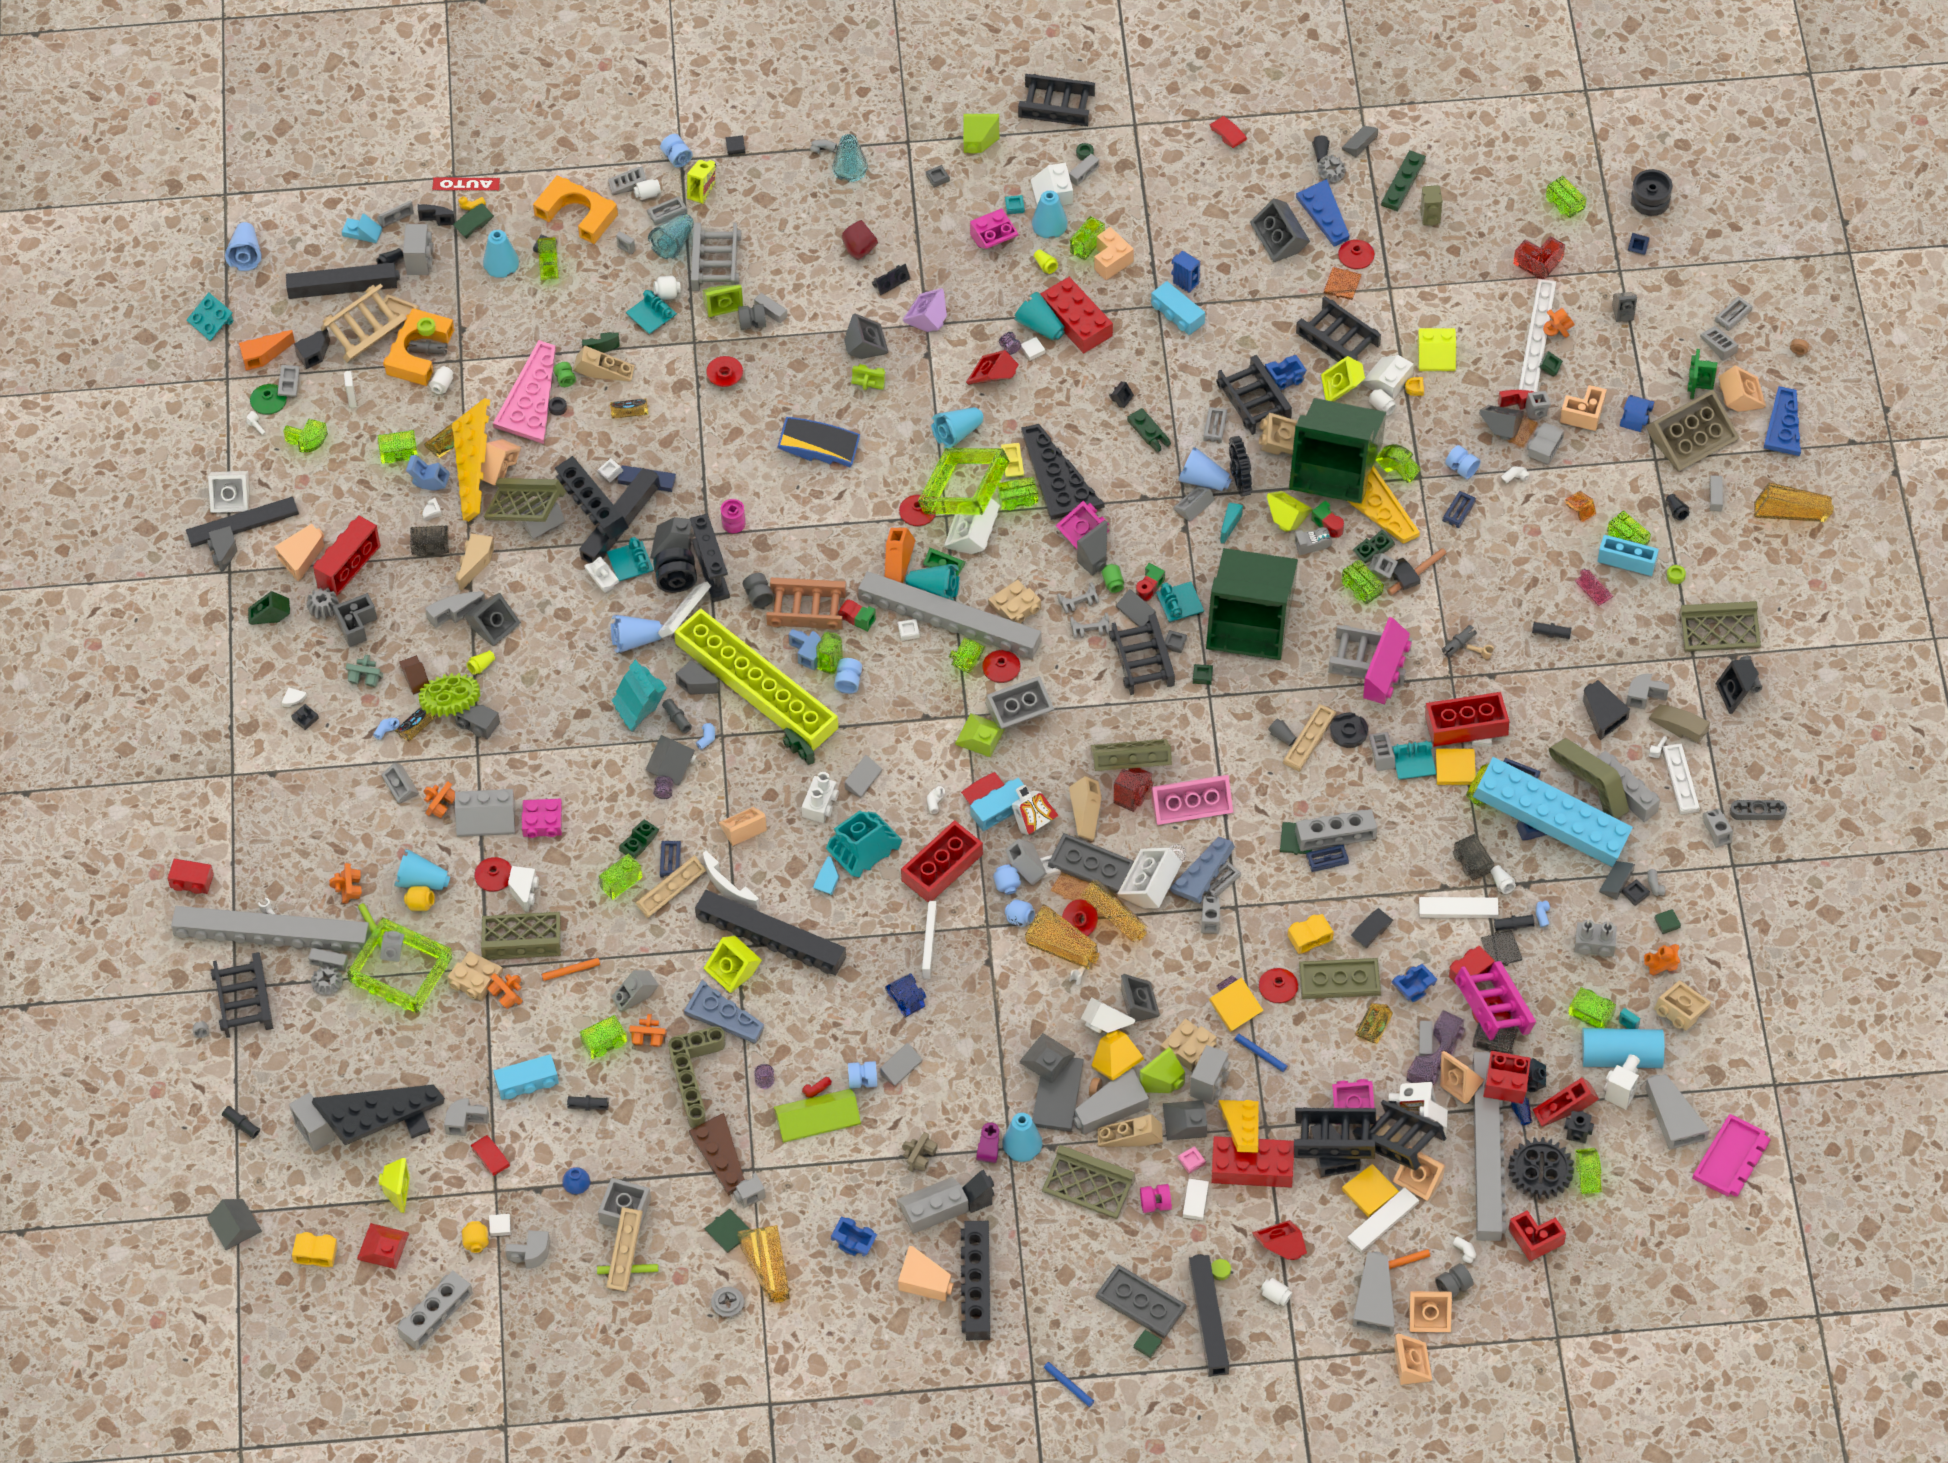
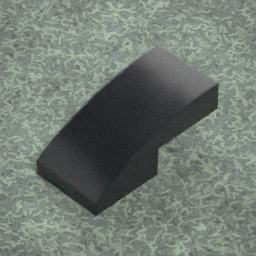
[418,204,455,226]
[1392,558,1421,590]
[1351,908,1394,948]

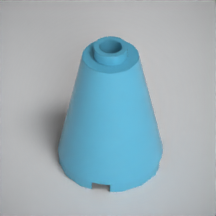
[1032,191,1068,238]
[483,230,519,278]
[931,407,983,449]
[394,849,450,890]
[1002,1113,1042,1162]

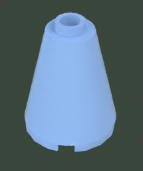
[225,222,262,271]
[1178,447,1232,491]
[611,615,663,653]

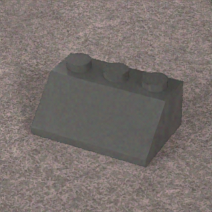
[1250,198,1310,262]

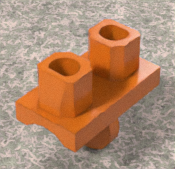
[1543,307,1575,338]
[424,781,455,818]
[329,863,362,903]
[1644,944,1680,976]
[487,973,523,1009]
[629,1014,667,1047]

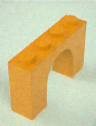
[533,175,618,244]
[383,308,455,386]

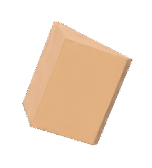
[719,807,767,846]
[1440,1051,1484,1104]
[1393,1146,1445,1201]
[1409,1291,1452,1332]
[1394,1333,1432,1385]

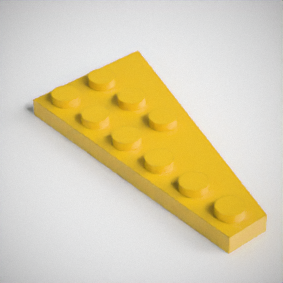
[452,398,490,522]
[1347,466,1420,544]

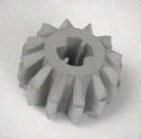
[306,587,339,620]

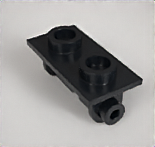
[872,264,911,295]

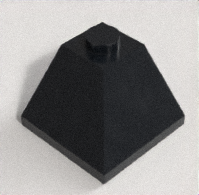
[1716,659,1758,714]

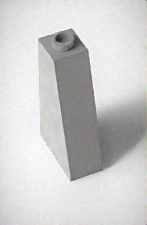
[1073,1068,1149,1135]
[1645,1074,1709,1150]
[1353,1252,1395,1335]

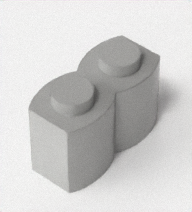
[1527,422,1565,464]

